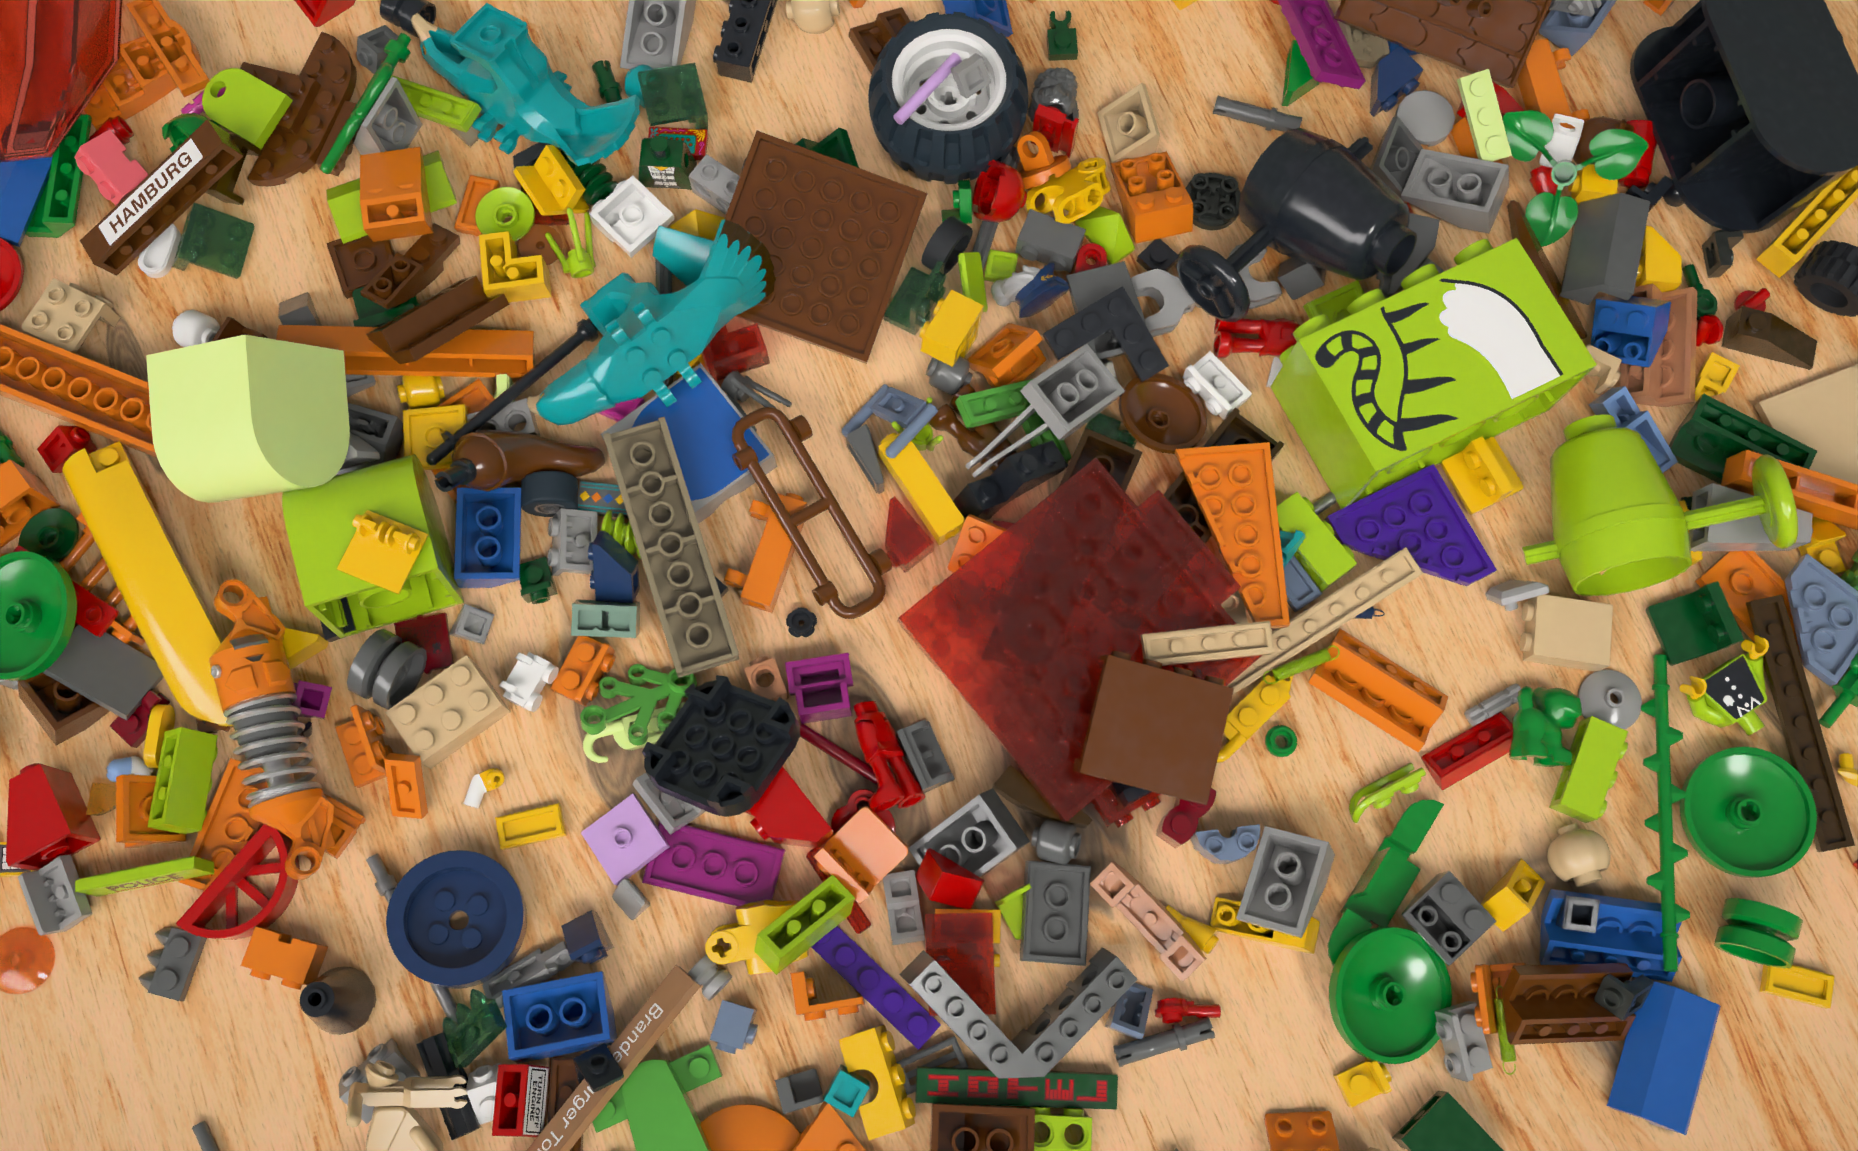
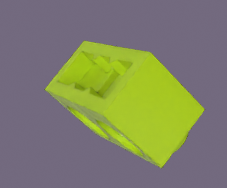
[1030,1107,1092,1151]

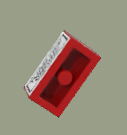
[492,1064,549,1137]

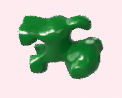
[1509,686,1582,767]

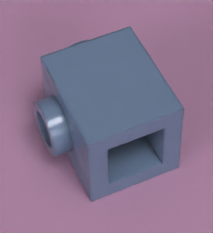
[710,1000,758,1054]

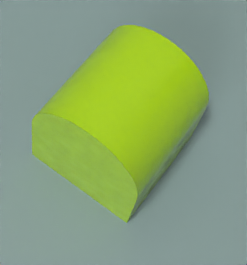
[282,454,464,638]

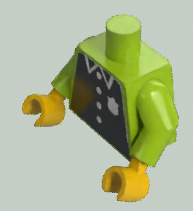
[1679,635,1769,736]

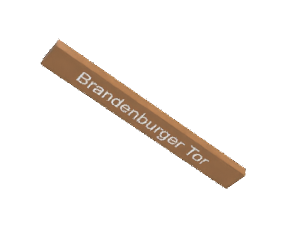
[526,965,701,1151]

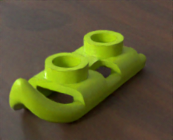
[1349,763,1426,823]

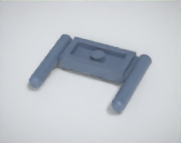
[841,384,938,458]

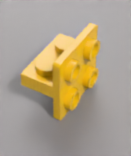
[513,145,589,216]
[1440,436,1524,515]

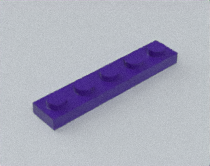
[812,926,941,1050]

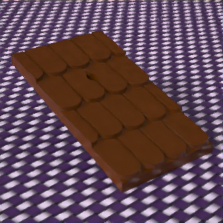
[1334,0,1552,88]

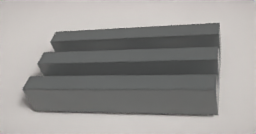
[897,1036,968,1095]

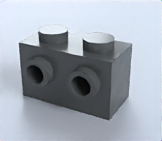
[1015,209,1086,273]

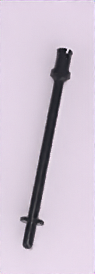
[426,318,600,465]

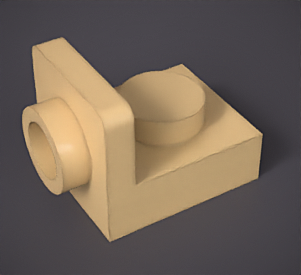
[1586,344,1622,395]

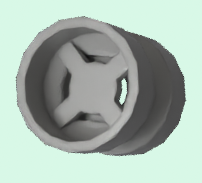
[688,954,732,1001]

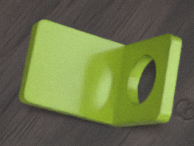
[995,883,1032,940]

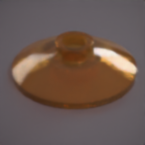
[0,927,55,994]

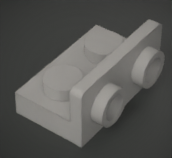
[547,508,597,576]
[1435,1001,1493,1082]

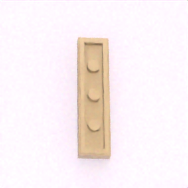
[1140,621,1275,666]

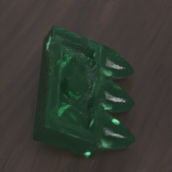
[443,989,507,1068]

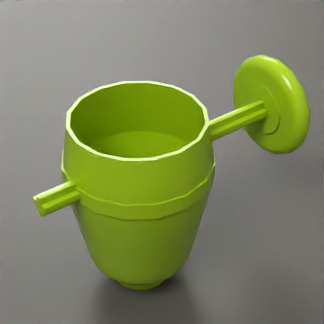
[1522,414,1798,596]

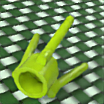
[545,208,596,278]
[891,397,943,451]

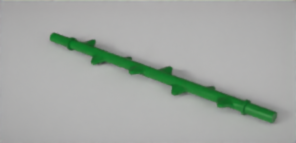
[1641,654,1690,972]

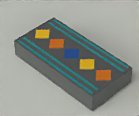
[577,481,628,518]

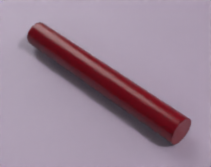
[800,723,877,784]

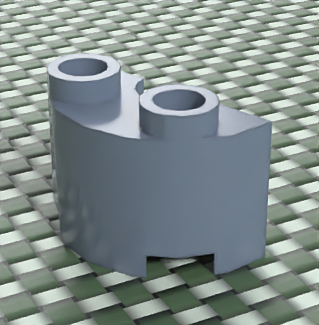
[1190,824,1260,864]

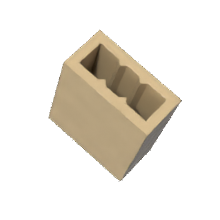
[1520,594,1613,672]

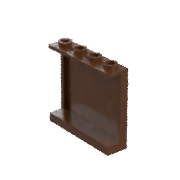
[1073,650,1234,805]

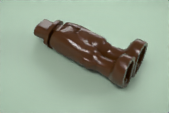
[928,384,1017,472]

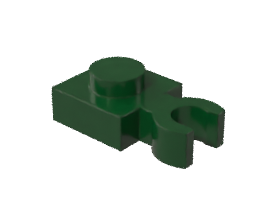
[1047,11,1078,61]

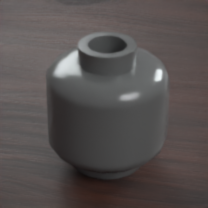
[926,356,973,395]
[1031,819,1081,864]

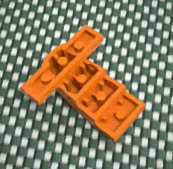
[67,0,210,130]

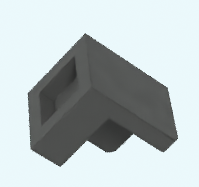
[1278,258,1326,300]
[775,1068,824,1114]

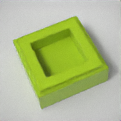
[984,249,1018,282]

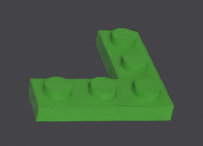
[955,379,1072,463]

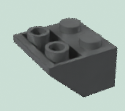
[1401,871,1496,966]

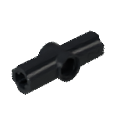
[416,1032,481,1140]

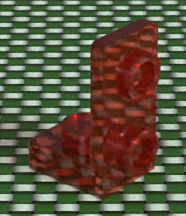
[1087,784,1162,828]

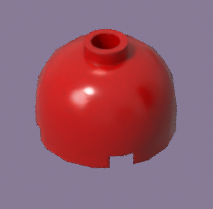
[972,160,1027,223]

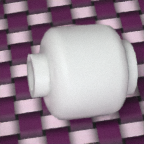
[172,310,220,347]

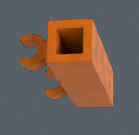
[1517,38,1590,147]
[724,493,807,613]

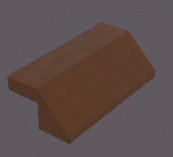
[366,276,510,364]
[1502,963,1636,1045]

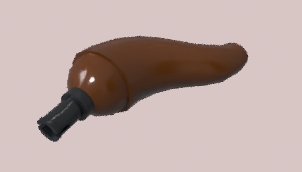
[435,430,605,492]

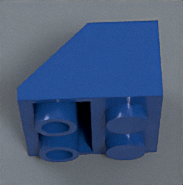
[1591,294,1671,367]

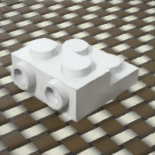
[589,175,675,258]

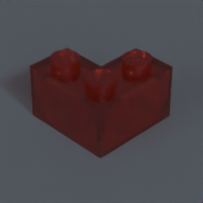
[702,323,770,381]

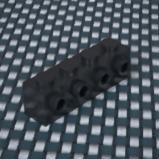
[713,0,778,83]

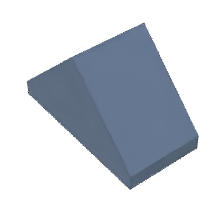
[1105,983,1153,1039]

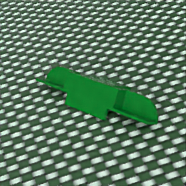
[1328,800,1444,967]

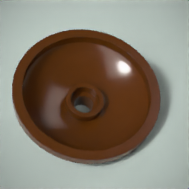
[1119,373,1207,454]

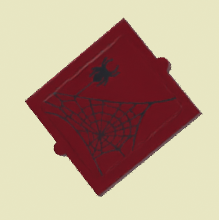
[394,613,454,675]

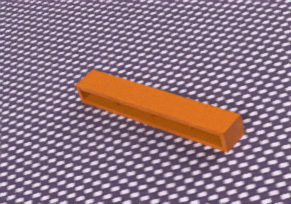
[276,325,535,378]
[1721,450,1858,530]

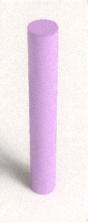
[893,52,962,125]

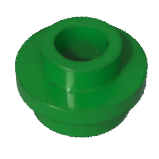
[1265,725,1297,757]

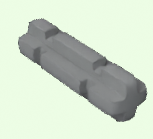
[1464,684,1521,726]

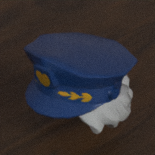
[991,263,1070,318]

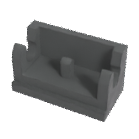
[897,720,955,793]

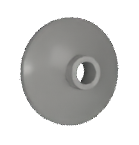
[1578,670,1642,729]

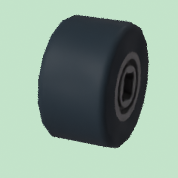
[521,471,578,517]

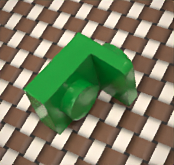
[941,180,972,224]

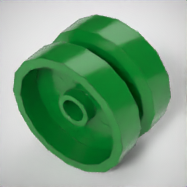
[1714,898,1803,968]

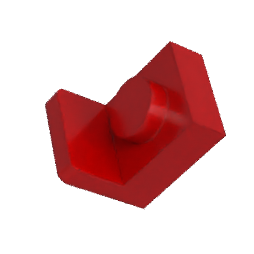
[37,425,97,473]

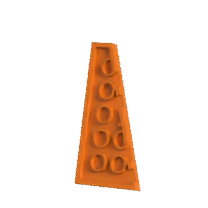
[1175,442,1290,629]

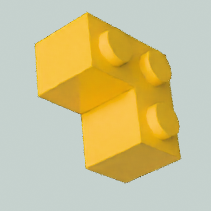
[479,231,552,303]
[919,289,984,367]

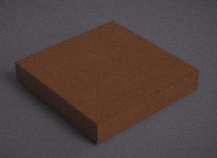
[326,235,396,299]

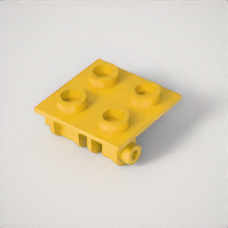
[337,510,429,594]

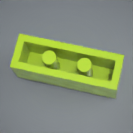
[1277,492,1357,592]
[1549,716,1628,823]
[147,727,218,834]
[754,875,855,975]

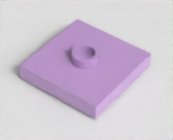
[581,794,670,886]

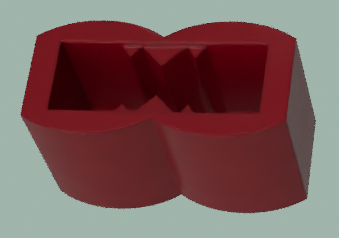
[1156,788,1216,849]

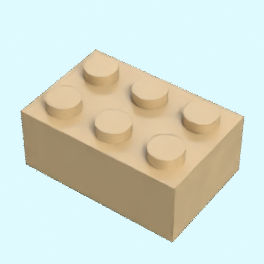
[385,655,510,769]

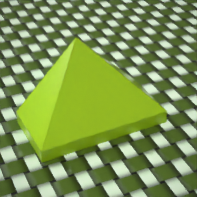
[1075,206,1135,265]

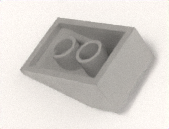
[620,0,696,78]
[354,76,422,155]
[1401,149,1509,234]
[1236,826,1335,938]

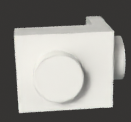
[466,1064,502,1125]

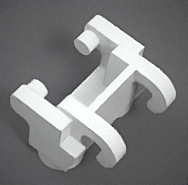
[499,652,559,712]

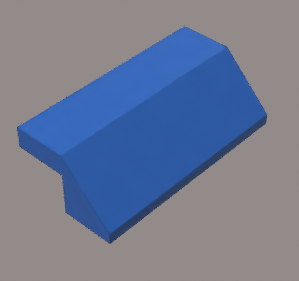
[0,127,54,247]
[1539,889,1682,982]
[1607,981,1721,1136]

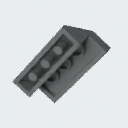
[1560,193,1650,305]

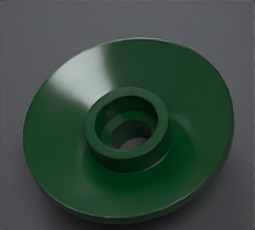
[18,508,79,562]

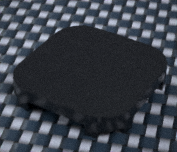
[642,675,800,817]

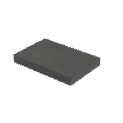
[42,624,163,720]
[1020,861,1091,966]

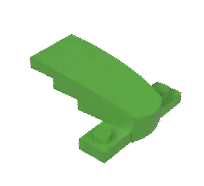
[592,1044,723,1151]

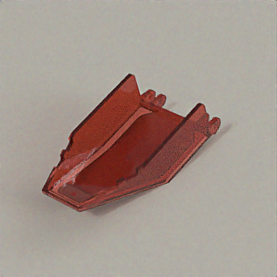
[0,0,122,163]

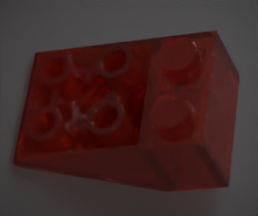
[925,912,996,1016]

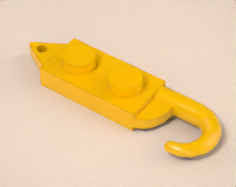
[1217,674,1293,763]

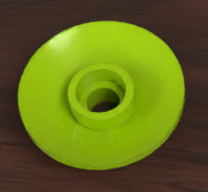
[475,187,535,242]

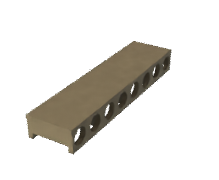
[603,417,739,678]

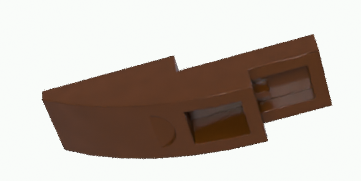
[360,223,460,309]

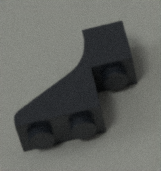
[953,440,1068,520]

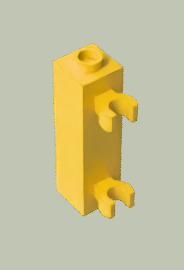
[878,432,965,545]

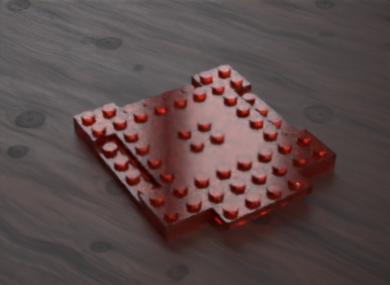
[897,458,1262,822]

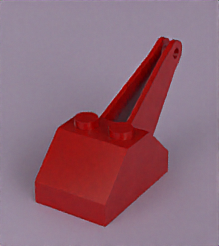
[745,766,834,849]

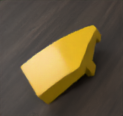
[1695,352,1740,401]

